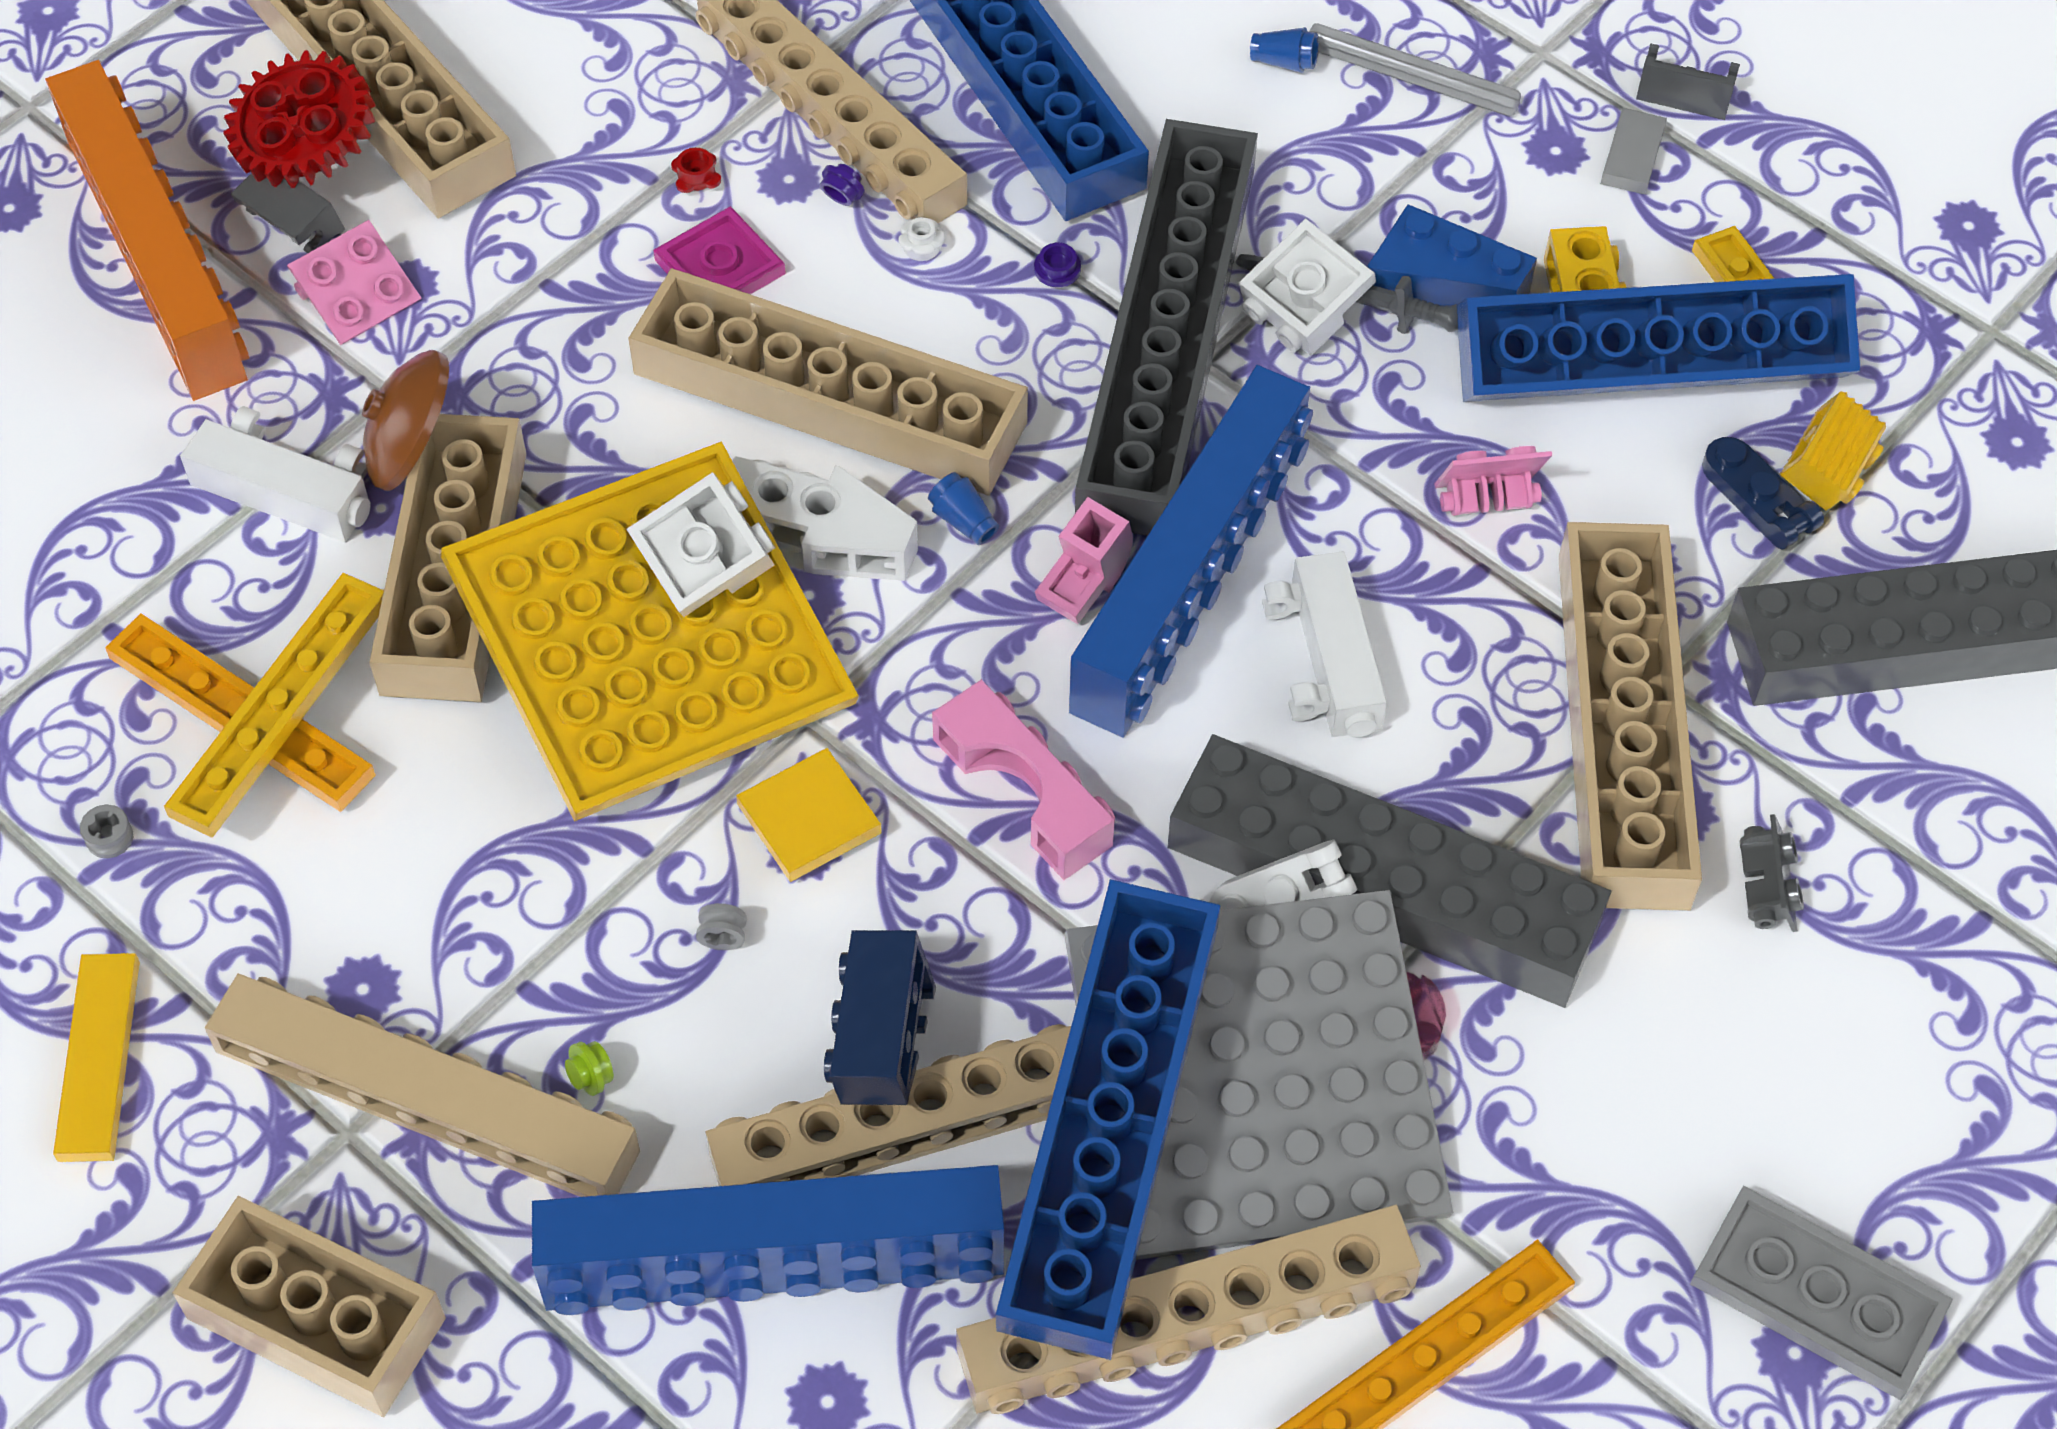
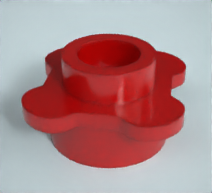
[671,147,721,193]

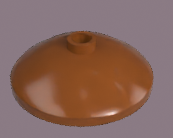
[362,349,449,491]

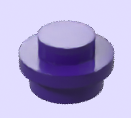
[819,163,865,206]
[1034,242,1081,287]

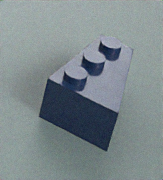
[824,930,936,1105]

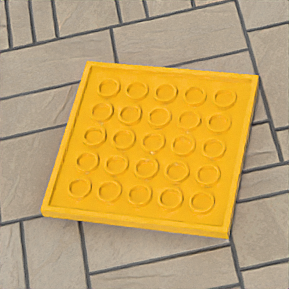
[441,441,859,822]

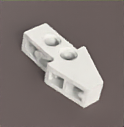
[732,456,918,581]

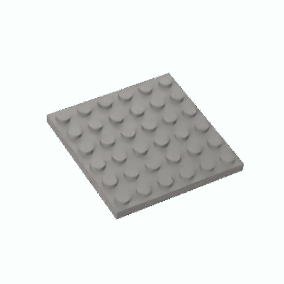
[1064,890,1454,1260]

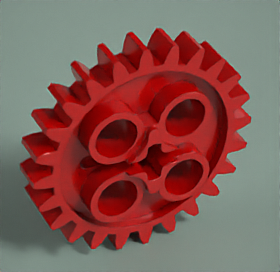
[223,50,376,188]

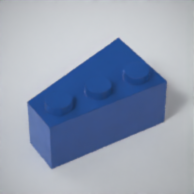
[1362,204,1537,306]

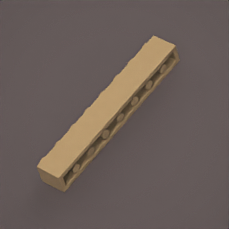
[204,973,640,1197]

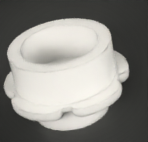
[899,217,945,261]

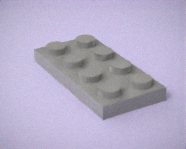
[1690,1185,1953,1401]

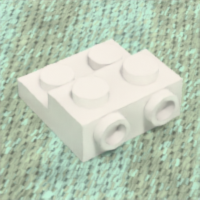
[1239,218,1376,356]
[627,472,776,617]

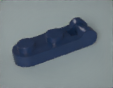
[1702,437,1824,550]

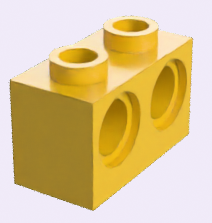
[1544,226,1627,293]

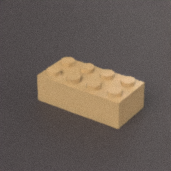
[172,1195,446,1418]

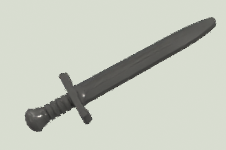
[1235,254,1458,334]

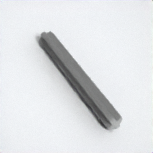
[1309,23,1521,117]

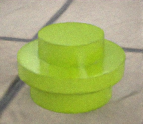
[565,1041,614,1096]

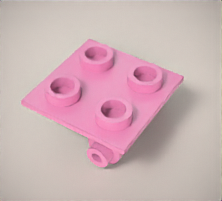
[287,220,422,346]
[1434,446,1552,516]

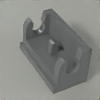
[1636,43,1740,120]
[231,173,345,253]

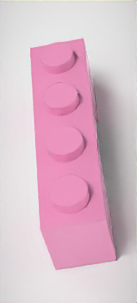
[932,679,1115,880]

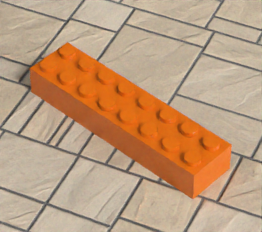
[45,59,250,401]

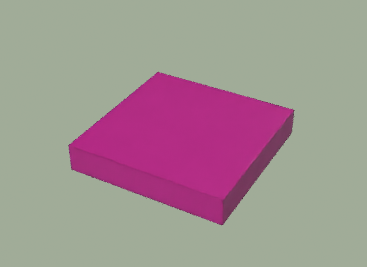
[653,206,786,294]

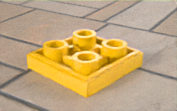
[736,748,882,882]

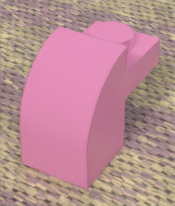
[1035,497,1133,624]

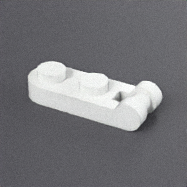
[1209,840,1357,910]

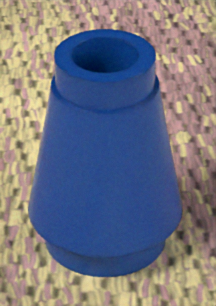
[1250,27,1319,73]
[928,472,1000,546]

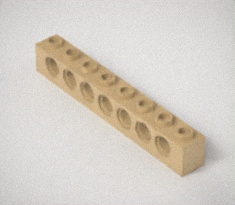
[696,0,967,223]
[705,1024,1071,1186]
[956,1204,1421,1414]

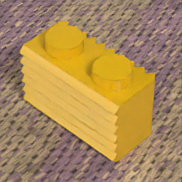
[1779,391,1886,511]

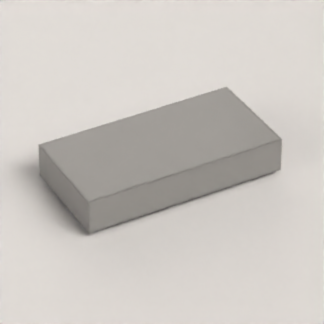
[1600,107,1667,195]

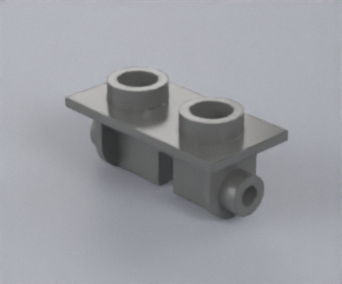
[1739,814,1804,932]

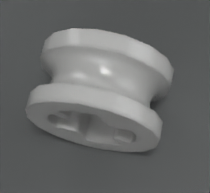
[80,804,134,859]
[696,903,747,950]

